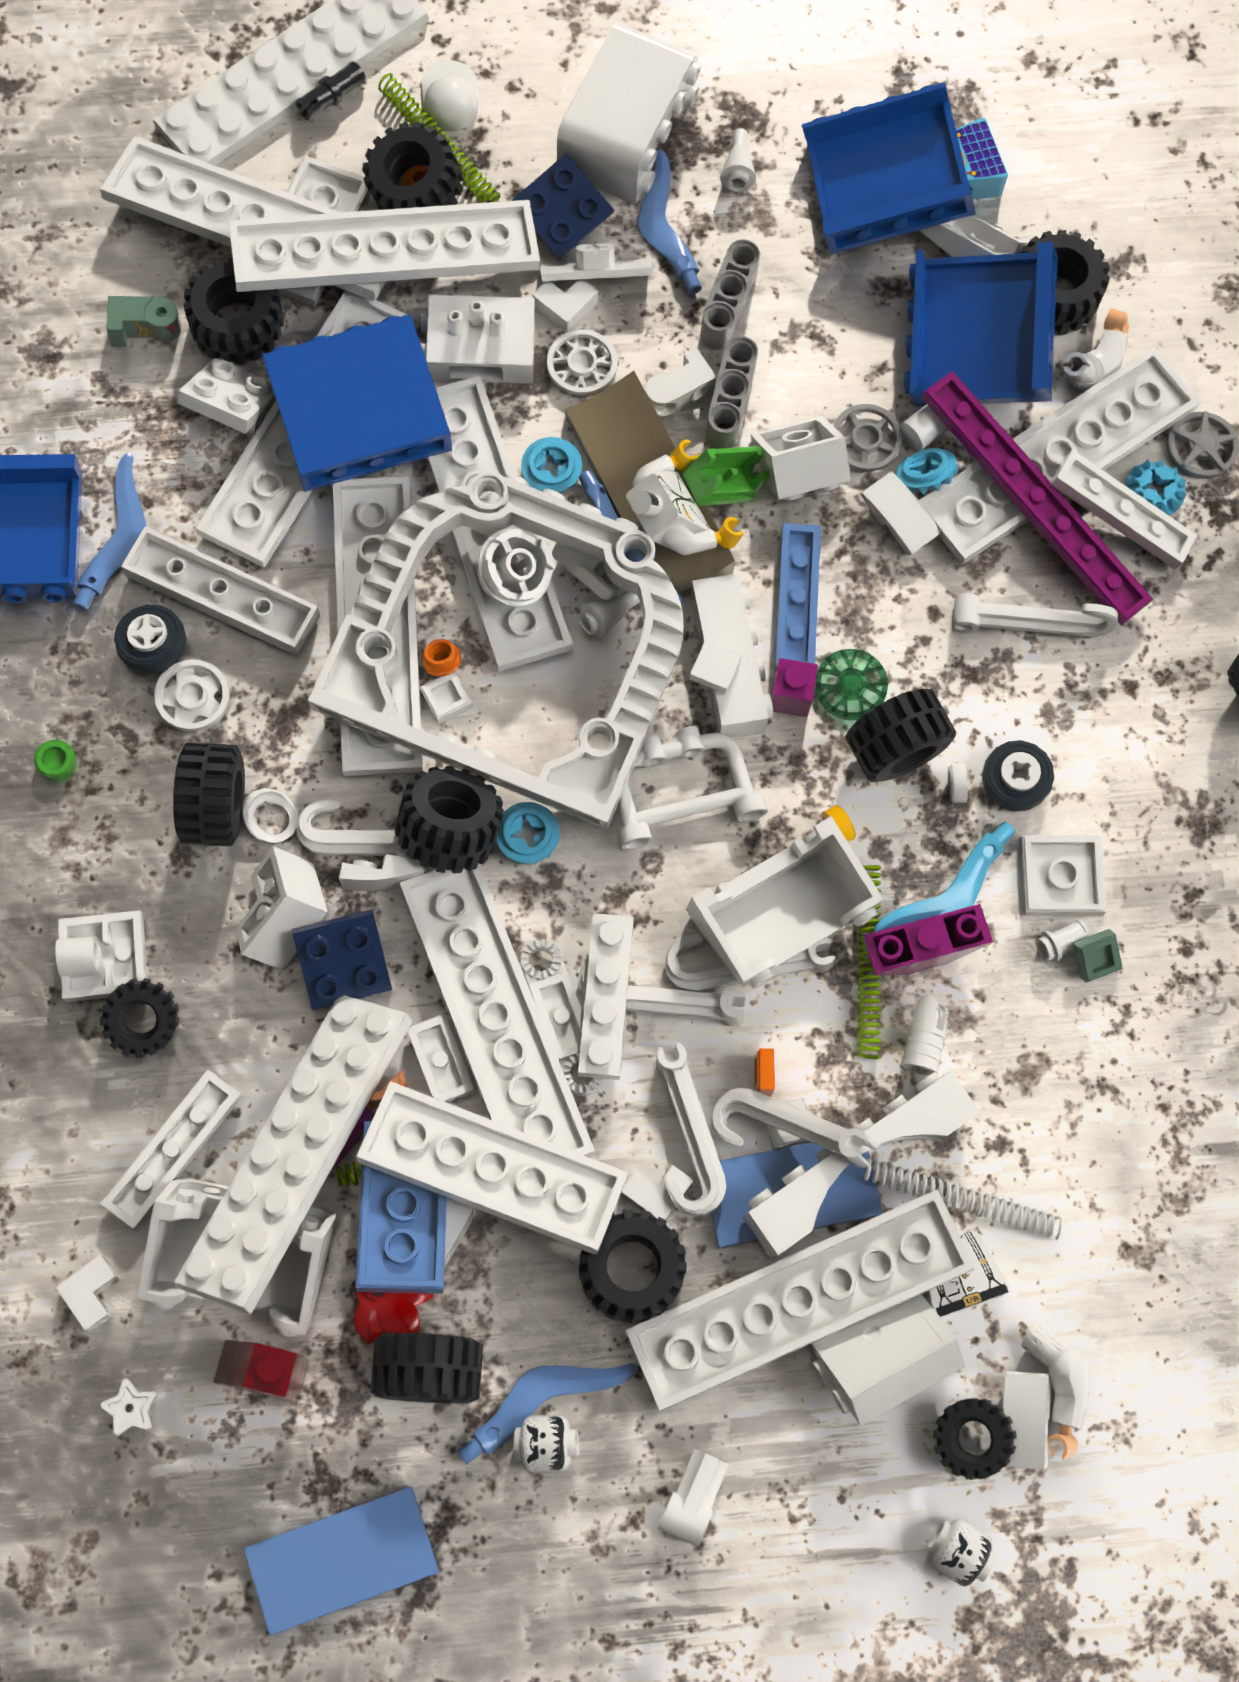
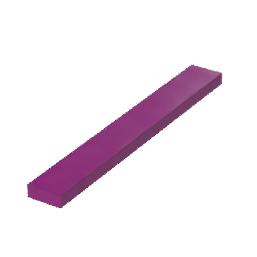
[921,371,1153,626]

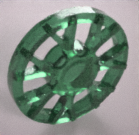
[815,649,888,720]

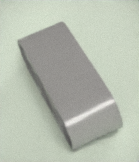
[700,239,760,350]
[706,336,758,449]

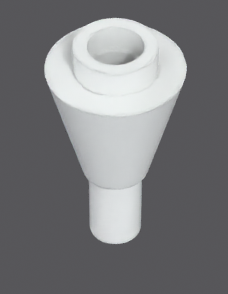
[720,129,756,192]
[579,592,640,638]

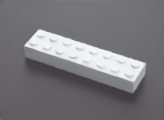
[121,527,320,656]

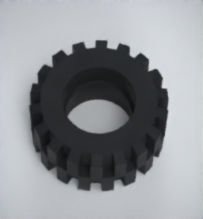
[362,122,464,210]
[1020,230,1110,335]
[183,258,284,364]
[845,689,957,782]
[173,742,245,847]
[395,766,504,874]
[579,1209,687,1323]
[370,1333,483,1404]

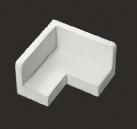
[236,846,328,970]

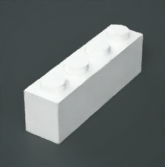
[690,573,773,737]

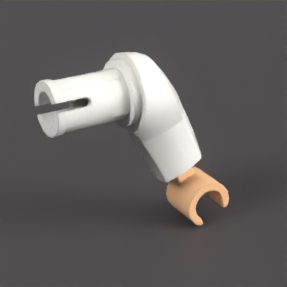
[1063,308,1129,389]
[1021,1325,1090,1460]

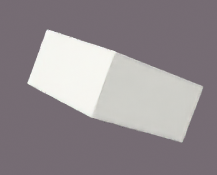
[532,279,598,333]
[620,1165,694,1220]
[56,1254,120,1333]

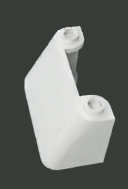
[686,816,884,989]
[137,1178,336,1337]

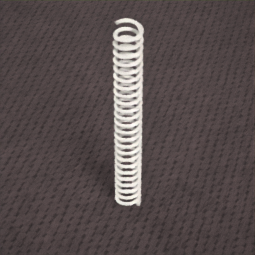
[864,1158,1063,1240]

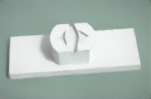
[540,243,653,281]

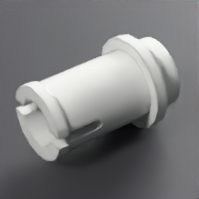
[1036,920,1090,962]

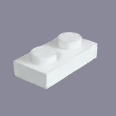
[407,1014,475,1103]

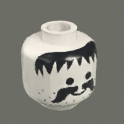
[514,1414,579,1474]
[927,1519,996,1587]

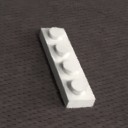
[1050,450,1197,569]
[578,913,634,1080]
[100,1070,243,1231]

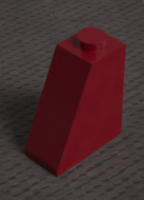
[213,1340,309,1404]

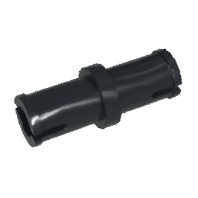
[295,61,366,120]

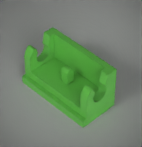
[682,446,770,506]

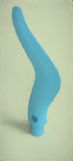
[874,822,1015,932]

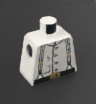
[923,1230,1011,1318]

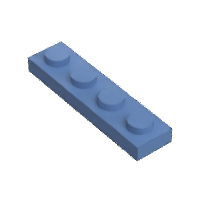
[774,523,821,672]

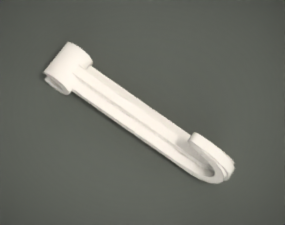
[953,593,1118,637]
[296,799,407,856]
[665,934,836,992]
[578,959,746,1027]
[656,1042,726,1216]
[712,1087,878,1168]

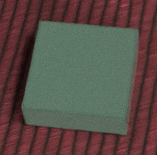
[1073,929,1123,983]

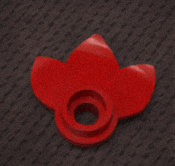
[353,1283,434,1345]

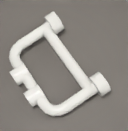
[617,726,768,850]

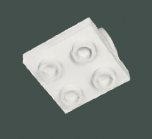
[177,358,276,435]
[55,910,147,1002]

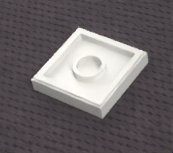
[1019,835,1106,916]

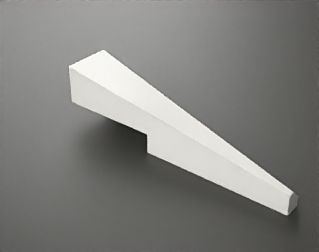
[919,215,1030,257]

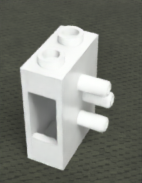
[421,295,535,384]
[812,1294,965,1426]

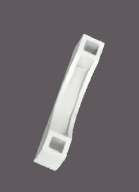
[742,1071,981,1258]

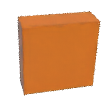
[754,1048,775,1097]

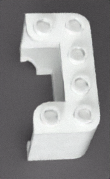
[557,22,702,204]

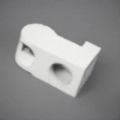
[646,348,716,418]

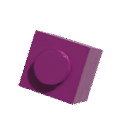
[771,658,818,717]

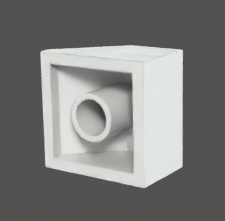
[750,415,851,501]

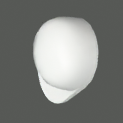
[422,60,479,131]

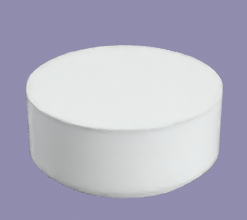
[948,763,968,803]

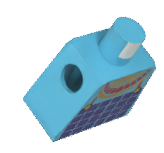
[956,118,1009,200]

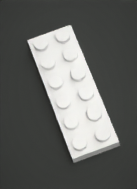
[356,1081,628,1255]

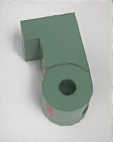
[106,296,182,347]

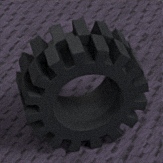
[100,978,180,1058]
[933,1398,1017,1480]

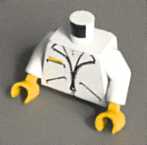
[626,440,745,555]

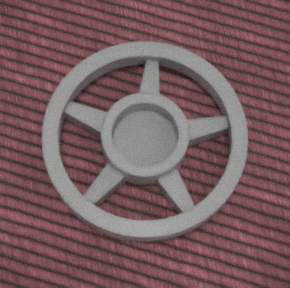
[833,404,902,472]
[1167,411,1239,479]

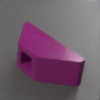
[863,904,993,976]

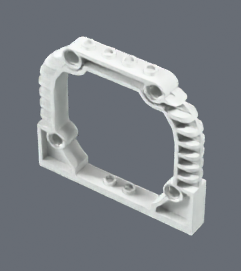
[308,472,684,830]

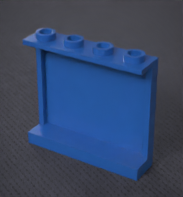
[801,82,976,255]
[904,242,1057,407]
[262,314,452,492]
[0,454,83,603]

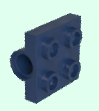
[511,153,615,262]
[292,909,392,1010]

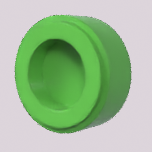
[34,740,77,782]

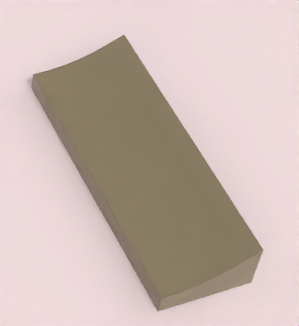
[565,371,735,598]

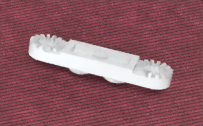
[521,939,603,1096]

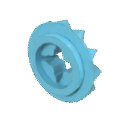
[521,437,582,495]
[896,448,958,494]
[1125,459,1187,516]
[496,802,560,865]

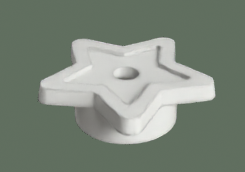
[101,1379,157,1436]

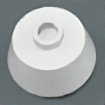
[477,528,554,606]

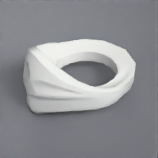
[241,788,298,844]

